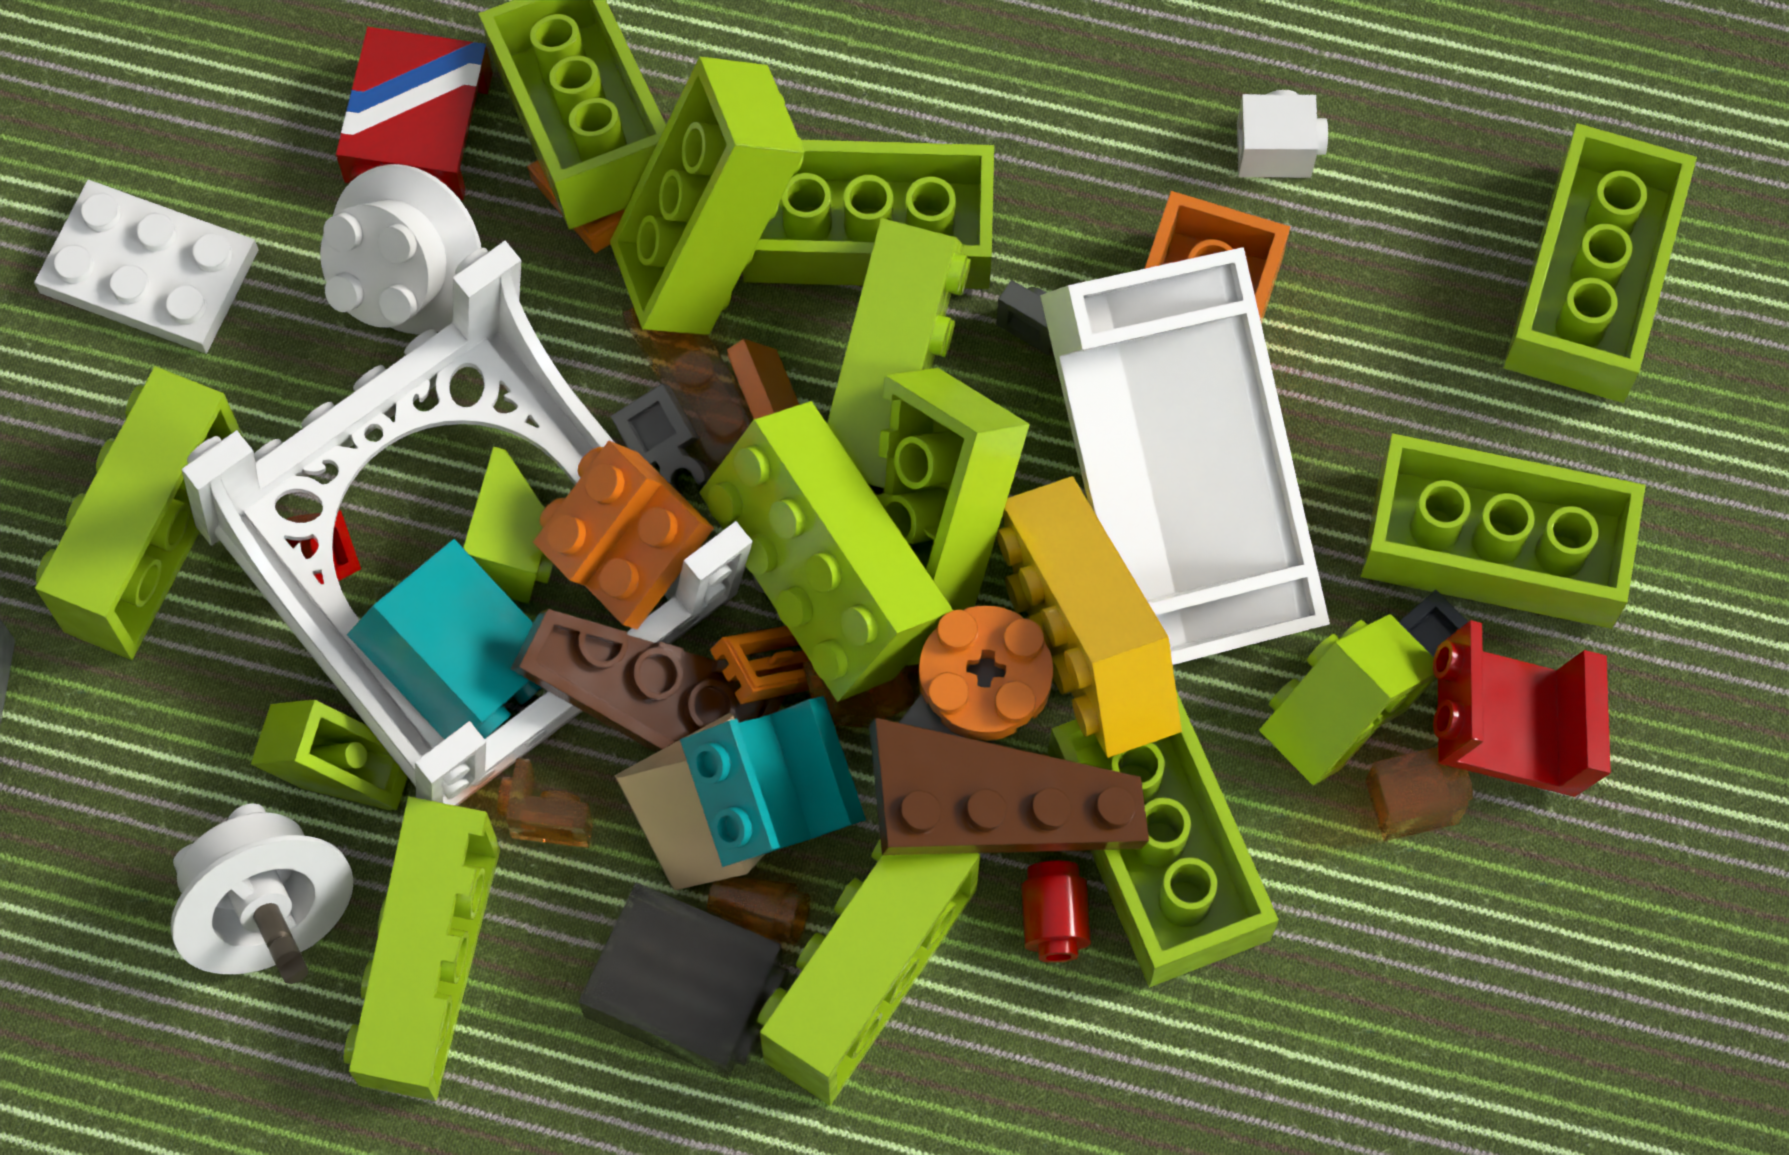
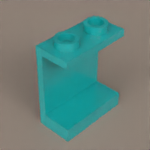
[680,696,866,867]

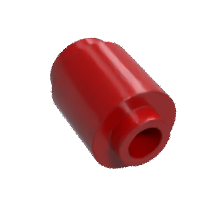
[1021,861,1091,963]

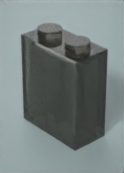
[579,882,789,1080]

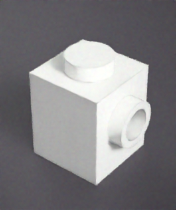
[1237,90,1328,178]

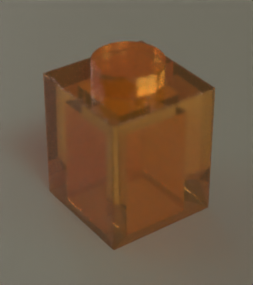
[1365,747,1473,842]

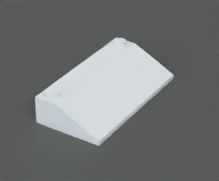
[1040,247,1330,665]

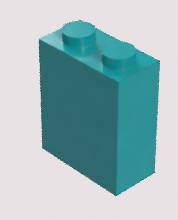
[347,539,542,740]

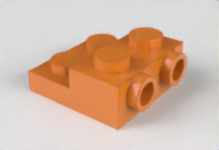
[533,441,714,630]

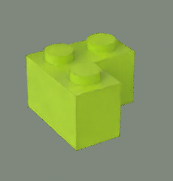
[1259,614,1436,786]

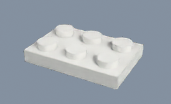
[34,180,258,354]

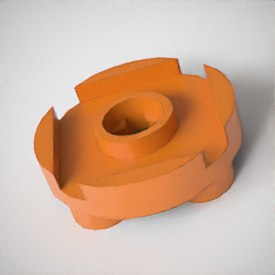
[919,606,1053,741]

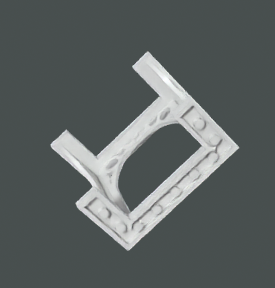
[182,241,753,806]

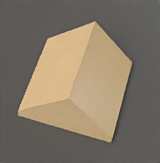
[614,713,765,890]

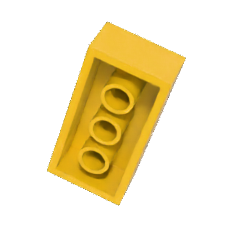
[997,476,1182,758]

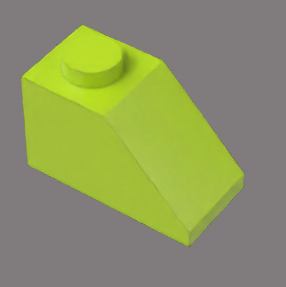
[463,446,553,604]
[251,699,408,810]

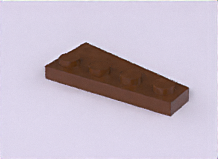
[511,609,786,753]
[869,718,1149,855]

